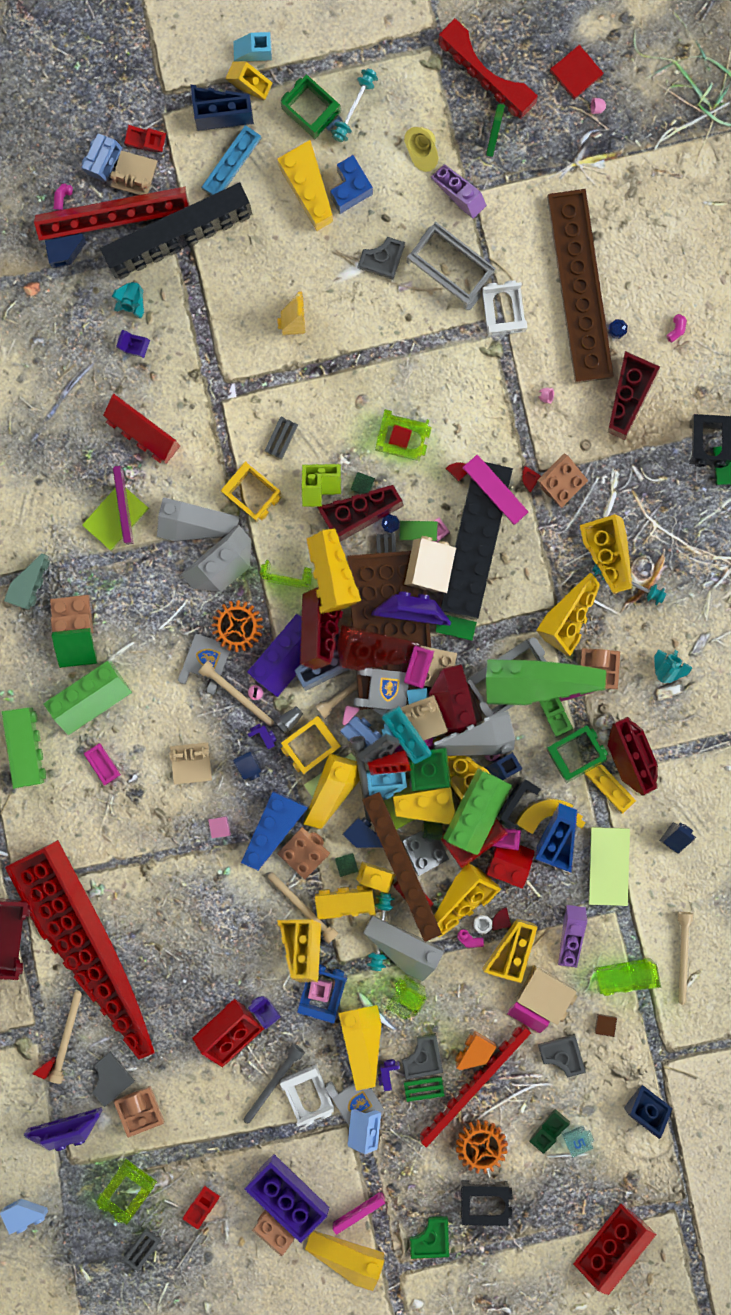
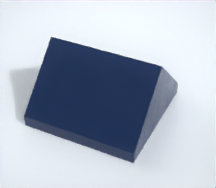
[624,1085,673,1139]

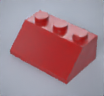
[192,999,265,1068]

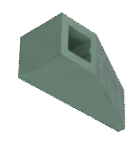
[4,553,50,610]

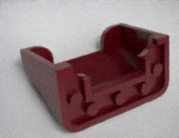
[0,898,30,980]

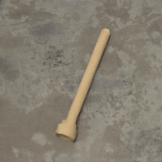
[198,660,274,726]
[315,680,357,718]
[267,872,339,944]
[678,912,694,1005]
[47,991,82,1084]

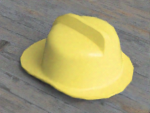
[404,127,439,172]

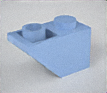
[0,1199,48,1234]

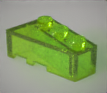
[593,958,661,996]
[386,975,427,1019]

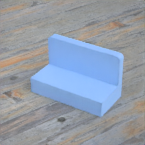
[348,1109,381,1154]

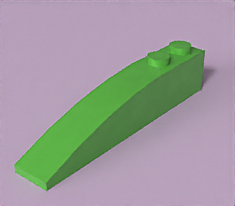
[486,659,606,705]

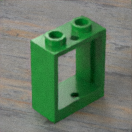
[281,74,341,139]
[547,725,608,784]

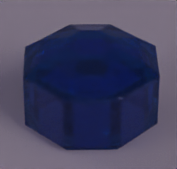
[608,319,628,339]
[381,514,400,533]

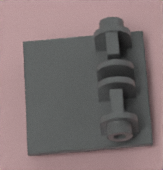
[402,825,449,876]

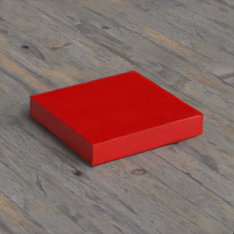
[550,45,604,100]

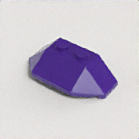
[372,591,451,626]
[24,1107,103,1151]

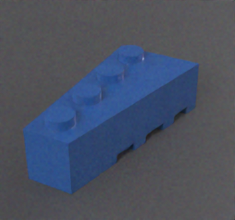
[241,791,309,871]

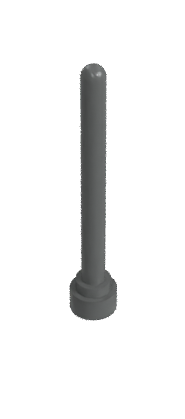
[349,736,371,822]
[244,1044,305,1124]

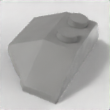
[181,525,251,592]

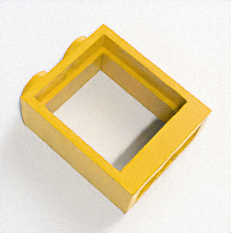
[221,461,282,522]
[281,715,341,774]

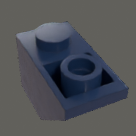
[45,233,86,268]
[484,752,522,780]
[343,816,382,848]
[659,822,696,854]

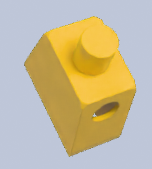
[356,861,395,893]

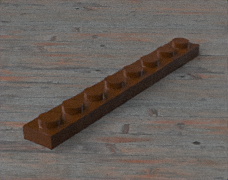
[362,791,442,942]

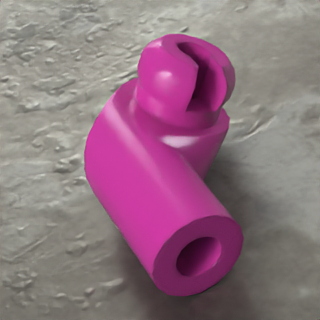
[53,183,73,210]
[666,314,687,343]
[457,929,484,948]

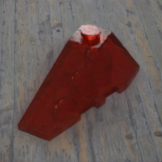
[337,625,419,670]

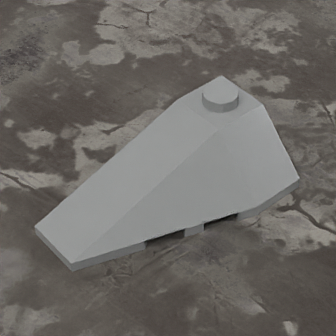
[363,915,444,981]

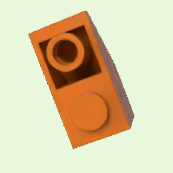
[455,1031,496,1070]

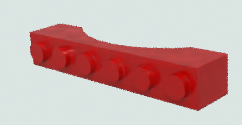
[438,18,538,119]

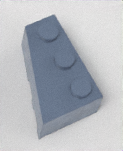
[295,630,356,691]

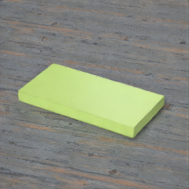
[588,827,630,906]

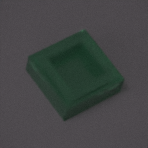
[351,472,375,494]
[422,820,443,840]
[335,853,359,877]

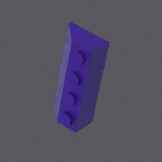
[247,614,302,697]
[244,1154,330,1243]

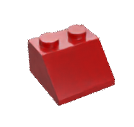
[485,845,535,889]

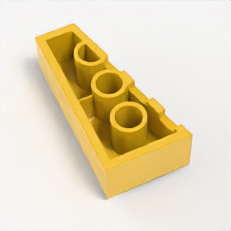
[277,140,333,231]
[306,528,361,614]

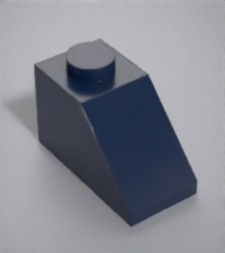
[233,750,263,781]

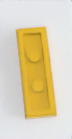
[584,764,636,814]

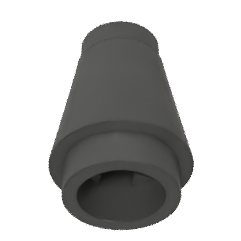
[275,706,303,734]

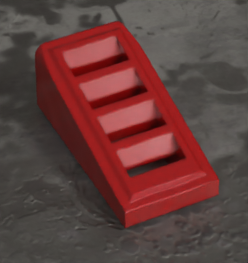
[368,750,411,775]

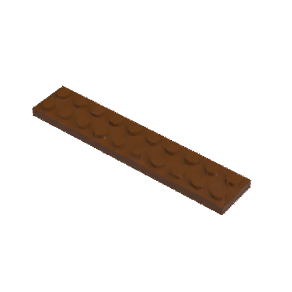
[547,189,614,383]

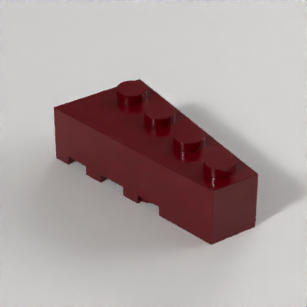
[317,485,404,542]
[300,587,343,670]

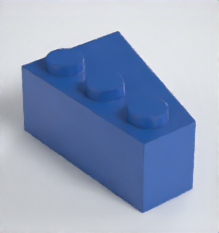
[535,803,577,873]

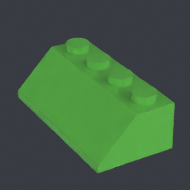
[43,661,132,735]
[1,707,46,789]
[443,768,512,855]

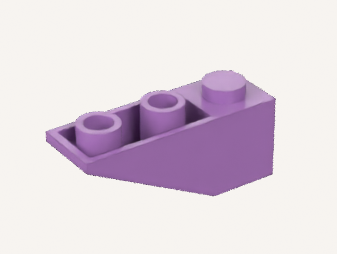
[431,164,487,218]
[558,905,587,968]

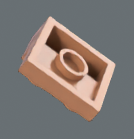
[50,595,94,633]

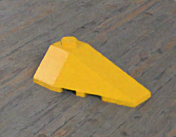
[434,864,501,938]

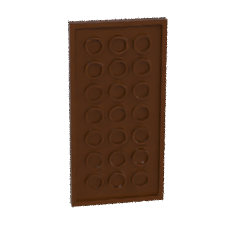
[346,551,432,710]

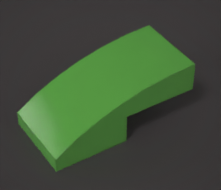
[400,521,438,541]
[539,697,573,738]

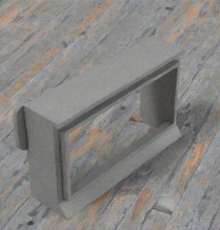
[406,221,496,310]
[466,637,547,717]

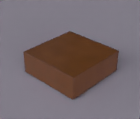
[594,1014,617,1037]

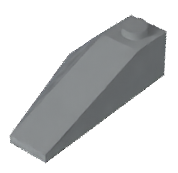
[157,498,240,541]
[434,711,515,756]

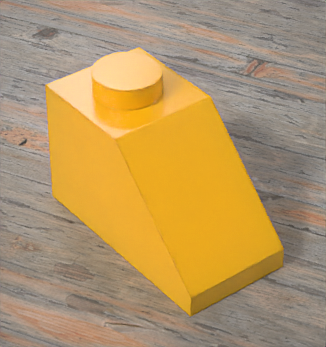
[225,61,272,100]

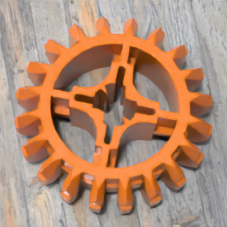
[211,600,264,652]
[456,1120,508,1174]

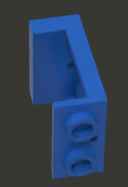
[297,964,347,1024]

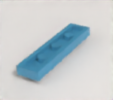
[202,125,261,195]

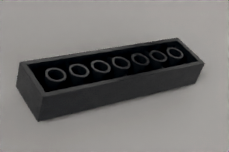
[100,182,253,279]
[441,462,513,620]

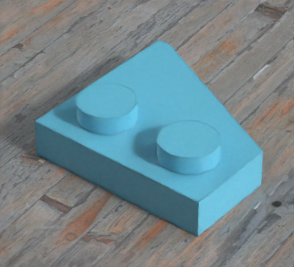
[366,770,407,800]

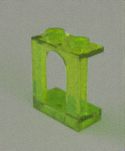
[375,409,432,461]
[260,560,313,590]
[96,1159,157,1225]

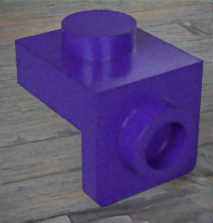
[116,330,150,358]
[247,724,277,749]
[248,996,281,1029]
[378,1059,400,1091]

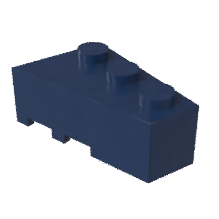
[190,84,254,131]

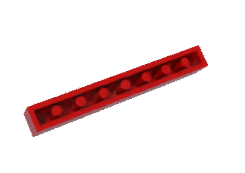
[34,186,189,241]

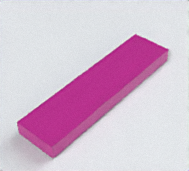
[463,454,529,525]

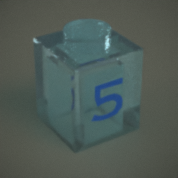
[562,1126,594,1158]

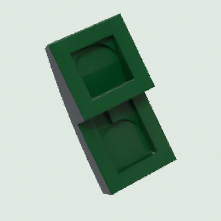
[529,1109,570,1154]

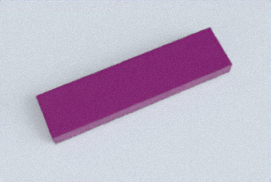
[113,466,134,545]

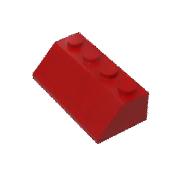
[103,394,180,464]
[573,1204,657,1295]

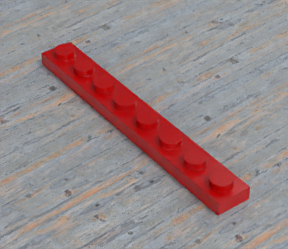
[420,1024,531,1148]

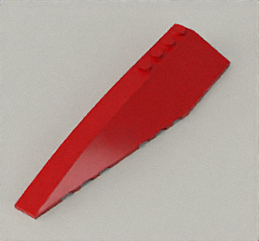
[5,840,155,1060]

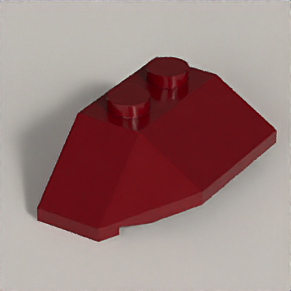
[429,664,477,736]
[607,717,658,796]

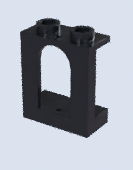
[689,414,731,468]
[497,777,541,830]
[461,1180,512,1226]

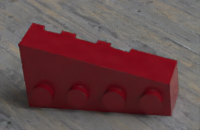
[608,351,660,440]

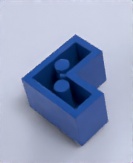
[330,155,373,214]

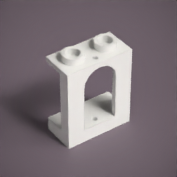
[482,280,527,337]
[280,1064,334,1127]

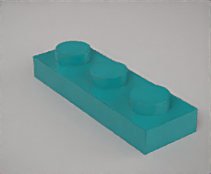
[382,706,432,764]

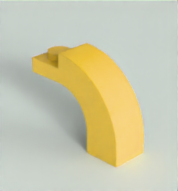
[515,798,586,834]

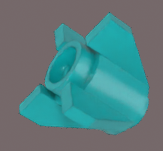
[112,282,144,319]
[654,649,692,683]

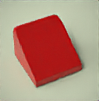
[388,424,412,450]
[32,1056,56,1080]

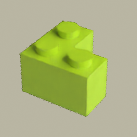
[301,464,341,507]

